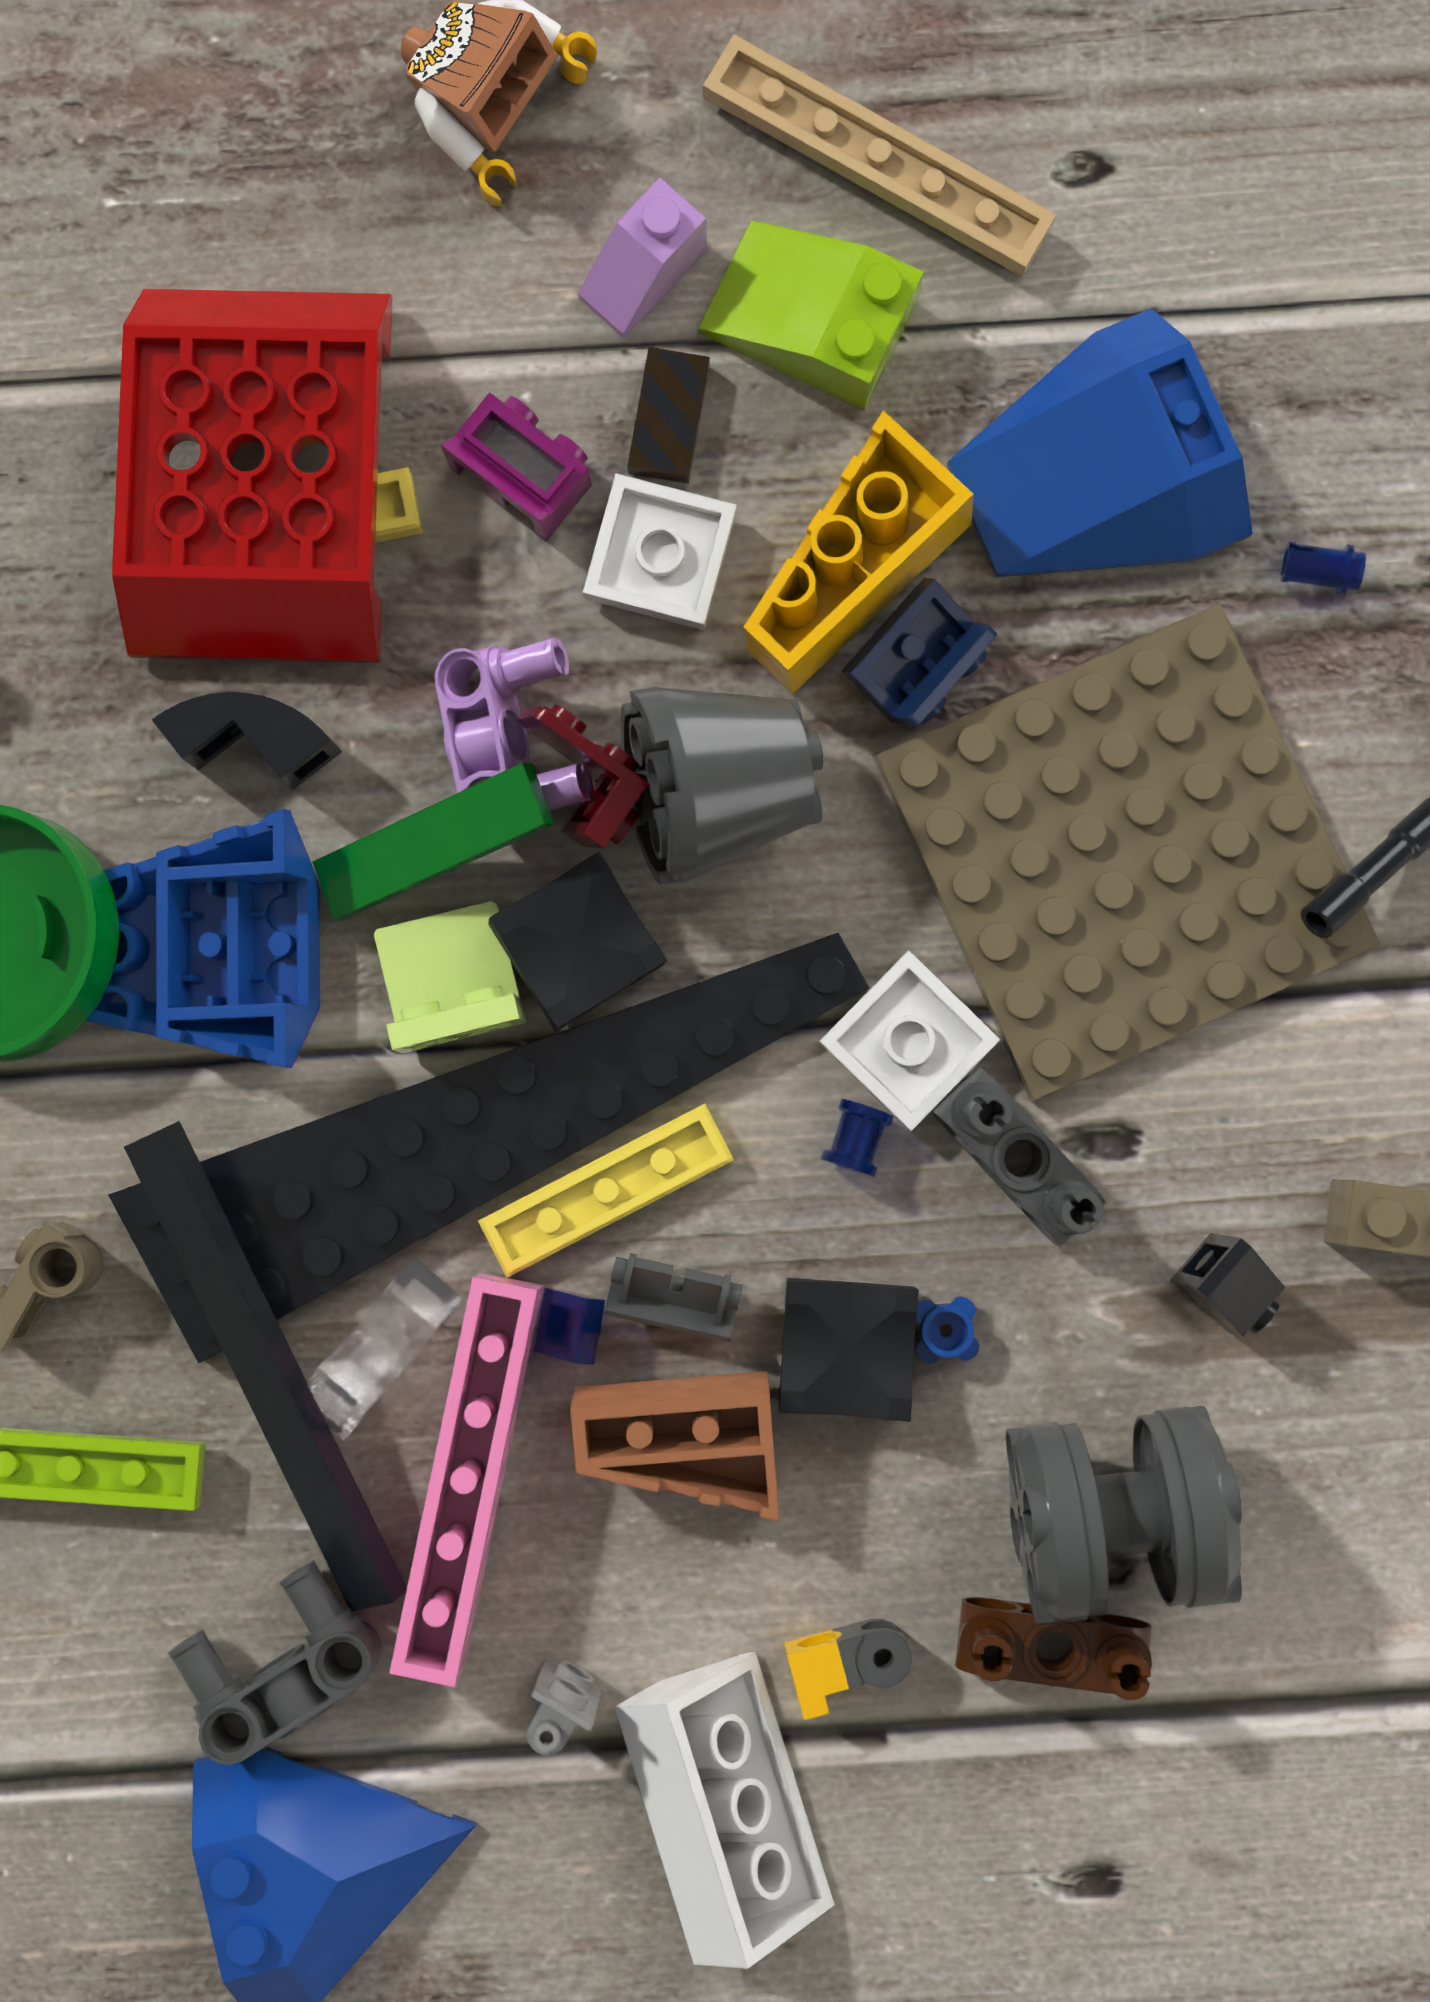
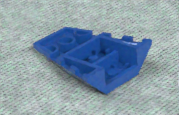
[86,808,320,1068]

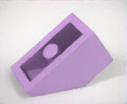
[578,177,707,339]

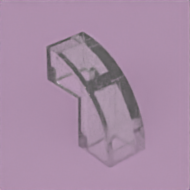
[307,1258,464,1441]

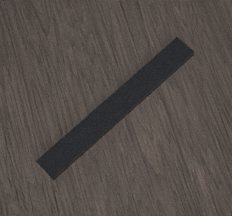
[124,1121,407,1612]

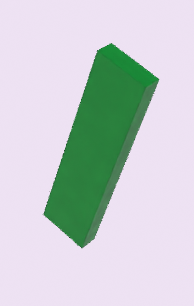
[312,763,555,920]

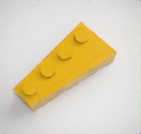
[743,410,974,695]

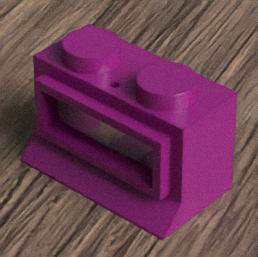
[440,392,592,542]

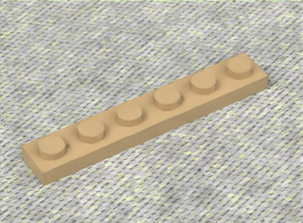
[703,34,1056,277]

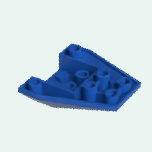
[947,308,1253,577]

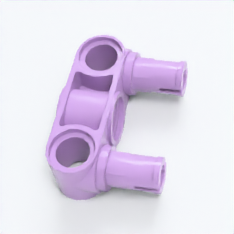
[435,638,594,810]

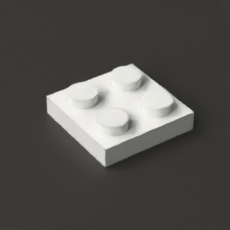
[583,473,737,631]
[818,950,1001,1131]

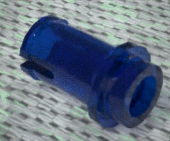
[1281,541,1366,595]

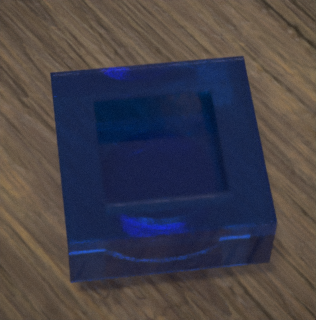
[534,1288,605,1365]

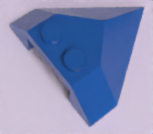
[192,1746,477,2002]

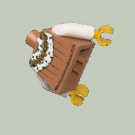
[401,0,597,207]

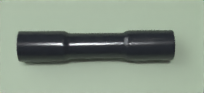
[1301,798,1430,938]

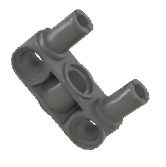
[932,1067,1106,1247]
[168,1560,382,1765]

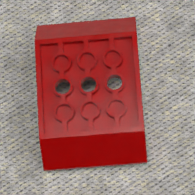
[112,289,393,663]

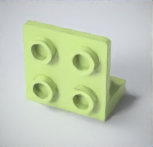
[374,901,527,1054]

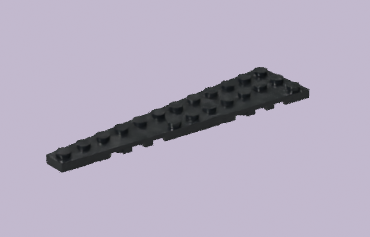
[108,933,870,1364]

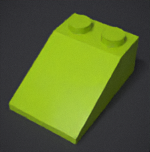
[698,220,924,410]

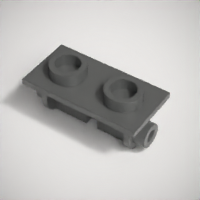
[604,1253,743,1342]

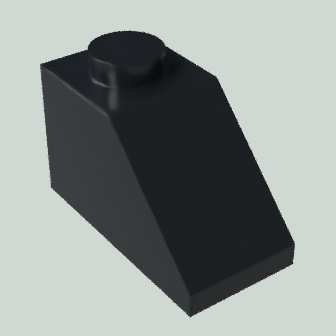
[1170,1233,1285,1337]

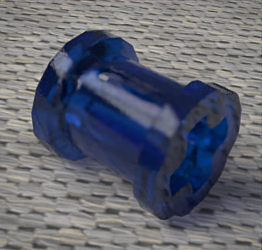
[820,1099,894,1177]

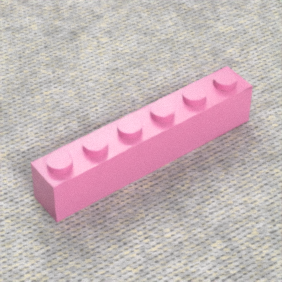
[389,1273,544,1687]

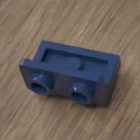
[842,578,997,728]

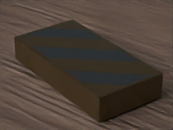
[627,347,710,484]

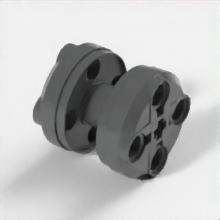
[1006,1406,1242,1626]

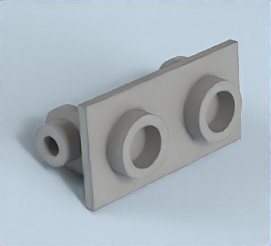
[527,1658,601,1755]

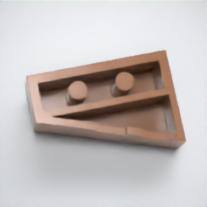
[570,1371,780,1522]

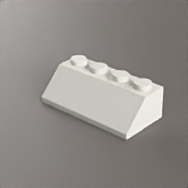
[614,1652,835,1969]

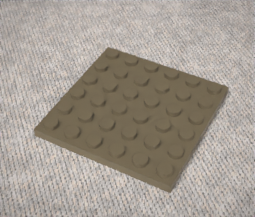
[875,603,1381,1101]

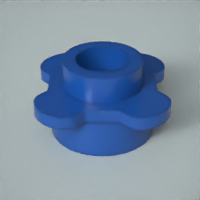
[915,1296,979,1364]

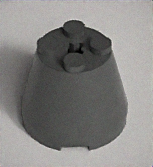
[620,687,823,885]

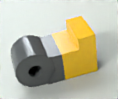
[784,1619,912,1721]

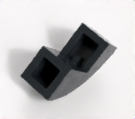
[152,692,342,790]

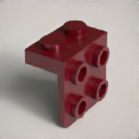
[517,704,649,849]

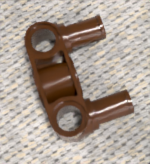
[955,1597,1152,1700]

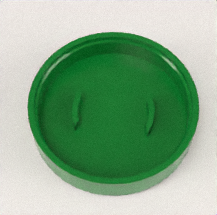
[0,805,119,1062]

